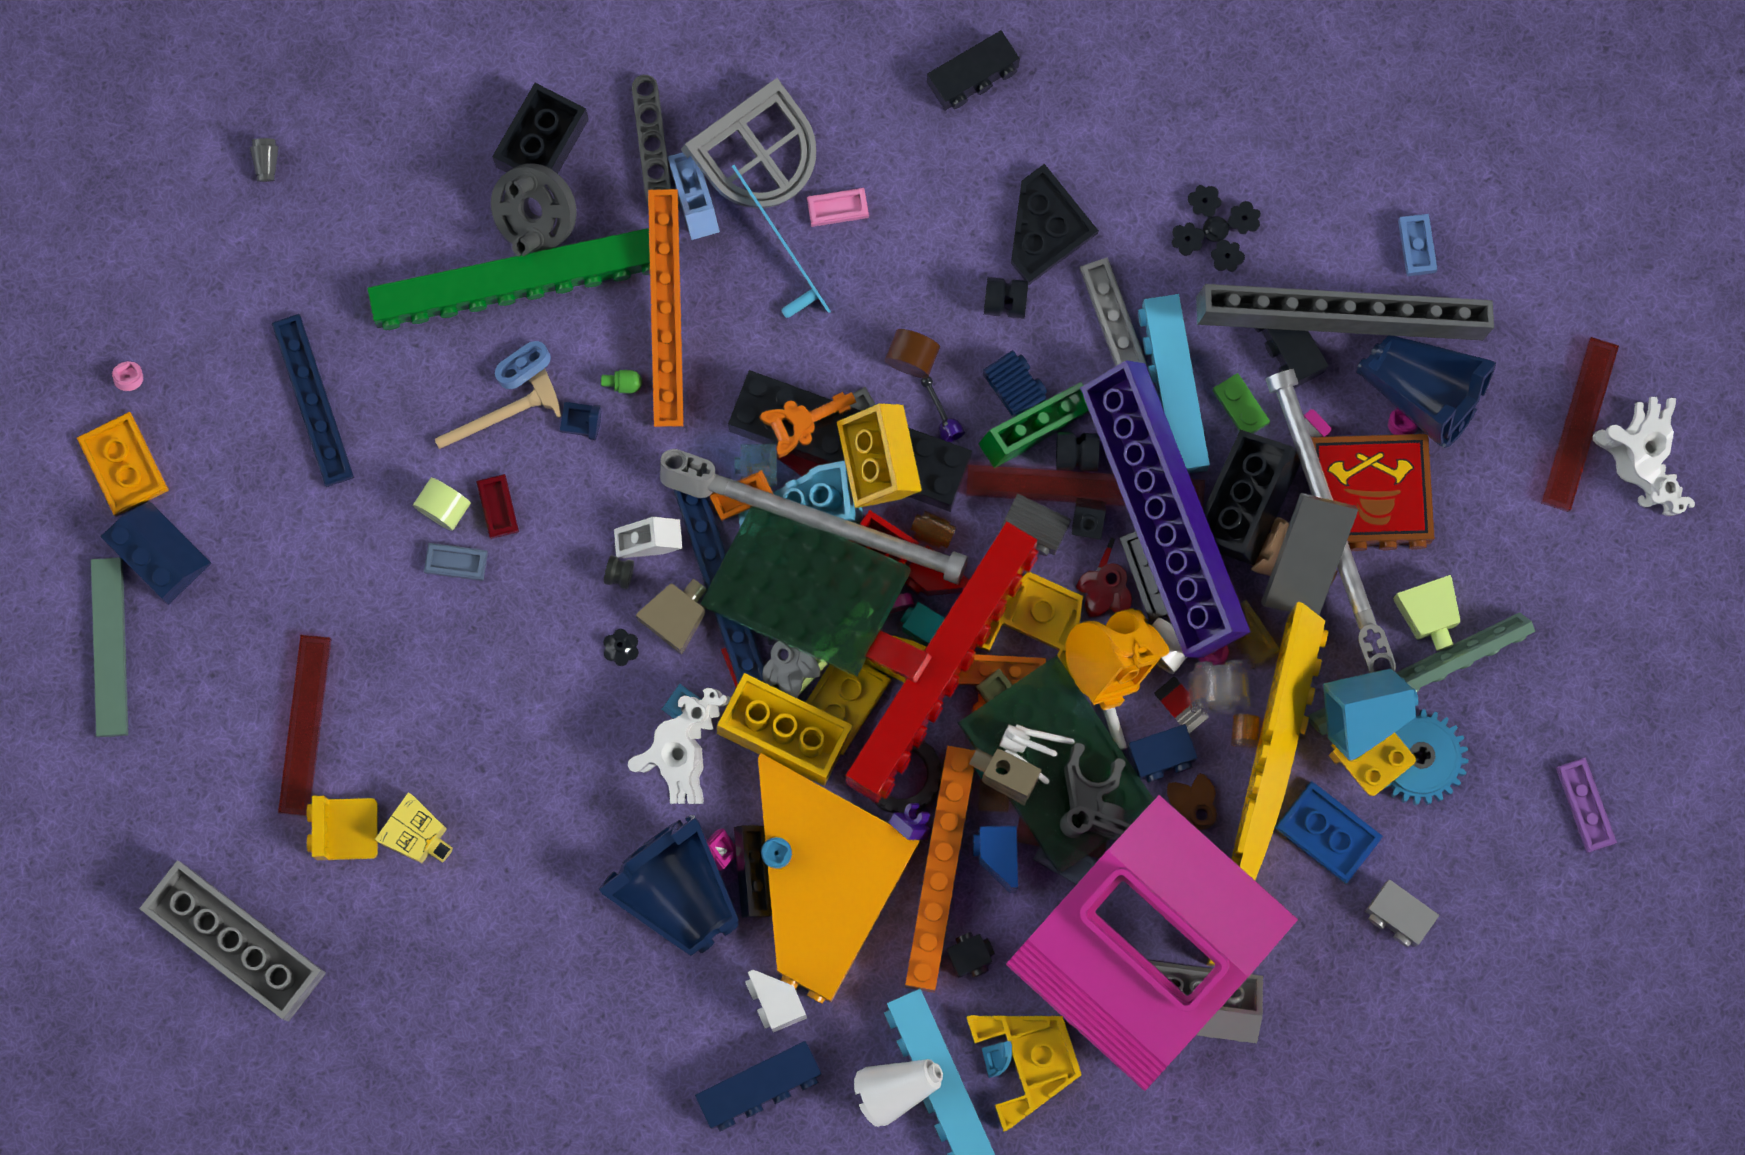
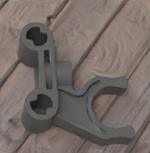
[1060,743,1131,841]

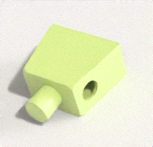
[1393,575,1460,651]

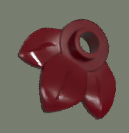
[1076,563,1132,617]

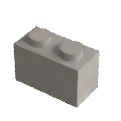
[1365,879,1439,947]

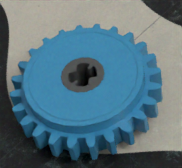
[1384,709,1469,806]

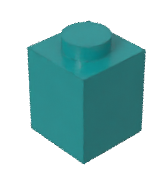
[900,602,945,647]

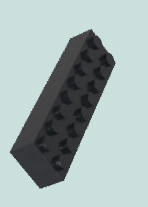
[728,370,972,512]

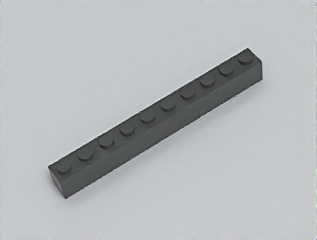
[1196,284,1494,341]

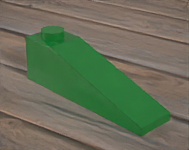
[978,382,1089,468]

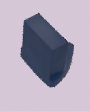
[560,402,601,440]

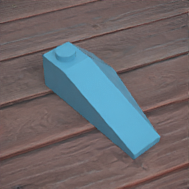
[739,461,863,539]

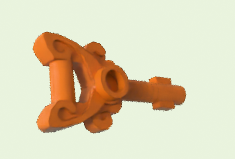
[760,392,857,458]

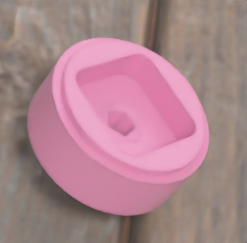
[112,361,143,391]

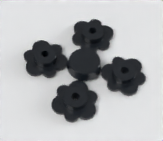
[1172,185,1261,272]

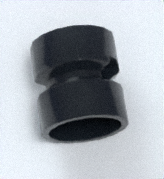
[983,277,1028,319]
[1056,432,1099,471]

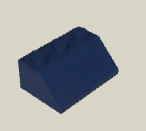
[100,501,212,605]

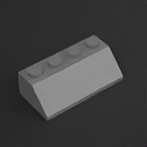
[1148,960,1263,1043]

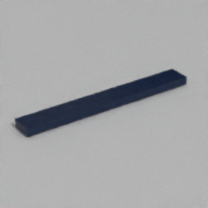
[673,489,764,684]

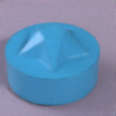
[761,837,792,869]

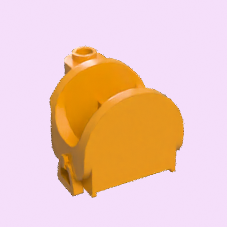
[1065,608,1169,710]

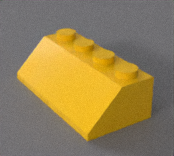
[717,673,853,786]

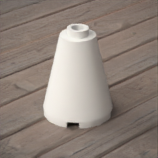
[854,1059,943,1127]

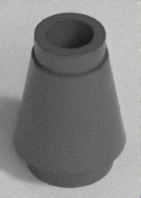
[249,138,279,182]

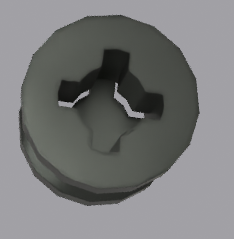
[604,555,634,589]

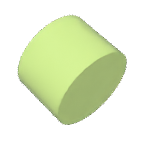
[413,477,471,531]

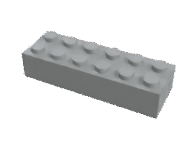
[139,860,326,1022]

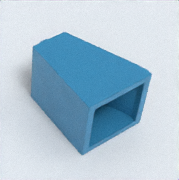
[1323,669,1418,761]

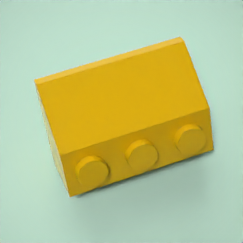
[837,403,922,508]

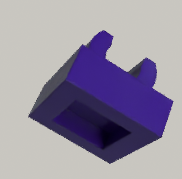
[889,803,932,840]

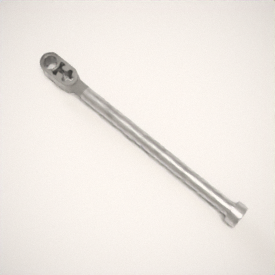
[1265,369,1396,673]
[660,449,968,585]

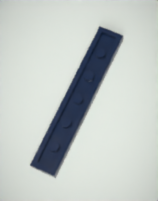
[272,314,354,487]

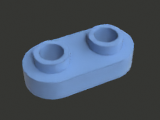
[495,341,551,389]

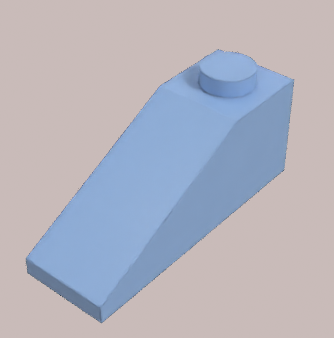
[667,152,720,240]

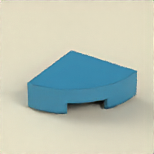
[982,1041,1012,1078]

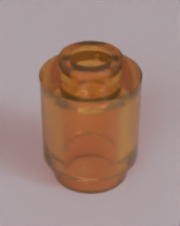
[910,510,956,548]

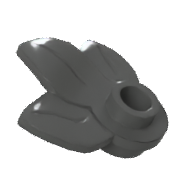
[762,639,821,698]

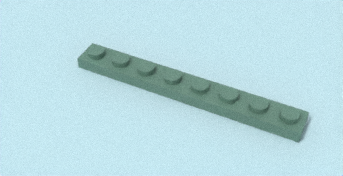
[1308,612,1535,736]

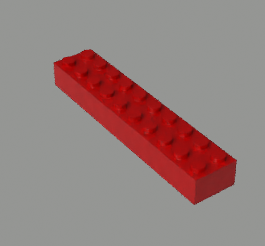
[846,522,1039,804]

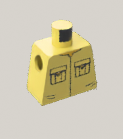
[375,792,453,863]

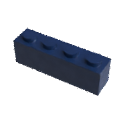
[695,1041,822,1132]

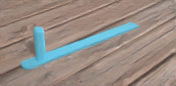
[732,165,831,318]

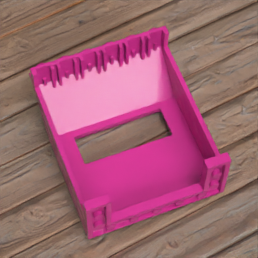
[1006,795,1298,1091]

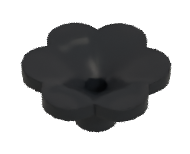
[603,629,639,666]

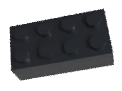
[1203,429,1301,565]

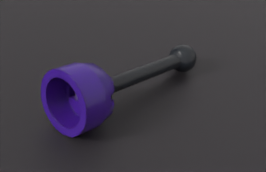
[921,377,965,442]

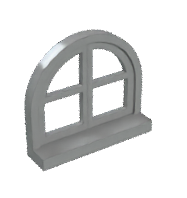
[681,78,816,209]

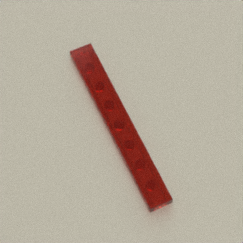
[966,465,1205,509]

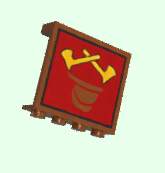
[1311,434,1435,551]

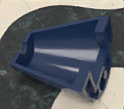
[1356,335,1496,448]
[599,815,739,956]

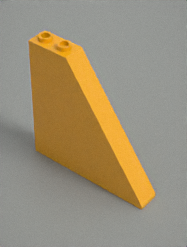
[758,753,920,1004]

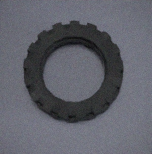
[870,740,942,814]

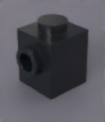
[946,932,995,979]

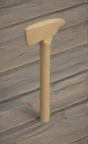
[435,368,561,449]

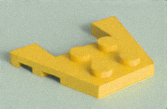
[977,572,1083,690]
[966,1015,1082,1132]

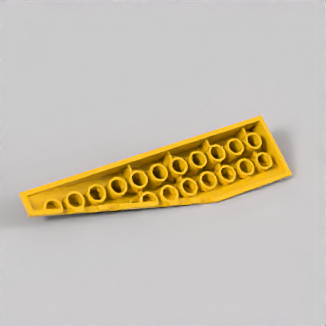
[1207,602,1328,967]

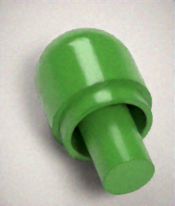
[601,369,642,394]

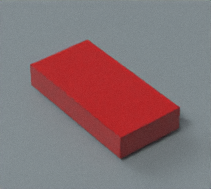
[865,630,932,683]

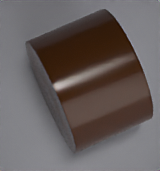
[885,329,940,378]

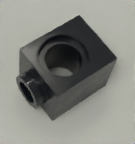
[1071,497,1106,539]

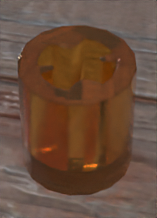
[1231,714,1260,748]

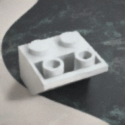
[745,970,807,1033]

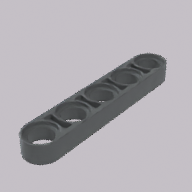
[632,74,671,206]

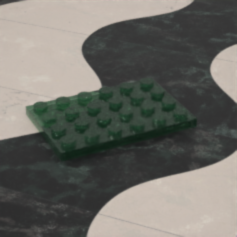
[700,506,911,676]
[957,655,1154,874]

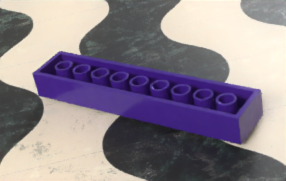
[1080,360,1251,658]

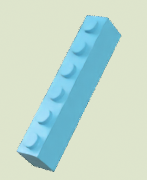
[1138,294,1210,474]
[884,989,995,1155]

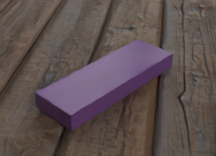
[1556,757,1617,853]

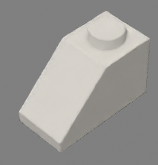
[614,517,682,558]

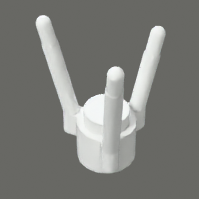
[999,724,1075,784]

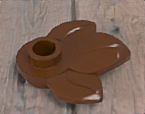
[1167,773,1217,830]

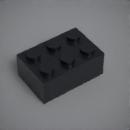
[492,82,589,190]

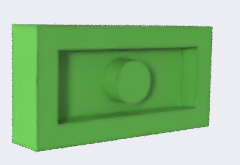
[1212,373,1270,433]

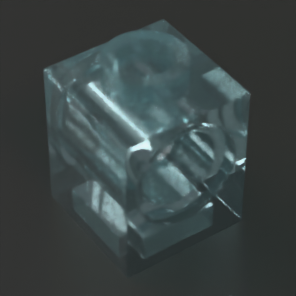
[735,444,777,486]

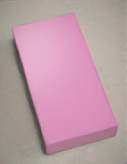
[807,188,869,227]

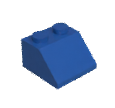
[973,826,1018,893]

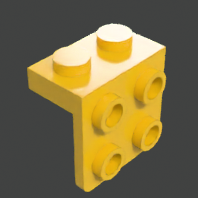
[1328,733,1416,796]
[307,796,378,860]

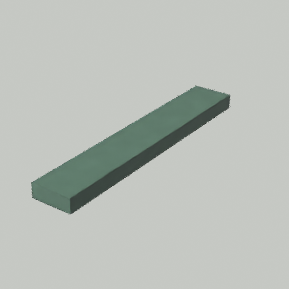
[91,557,128,738]

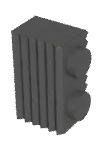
[1001,494,1071,556]

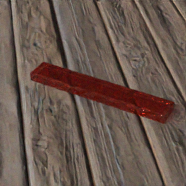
[1541,337,1619,512]
[278,635,332,816]

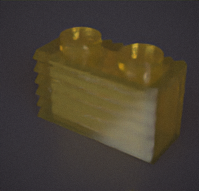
[1233,600,1280,669]

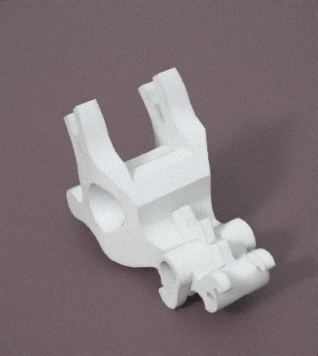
[1593,397,1695,516]
[628,688,731,804]

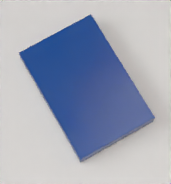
[1274,780,1383,884]

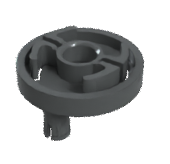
[491,164,577,256]

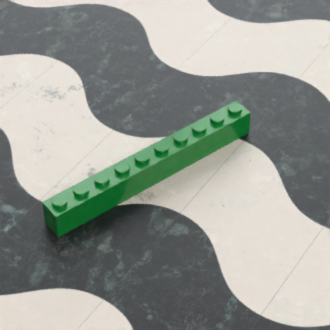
[367,228,650,330]

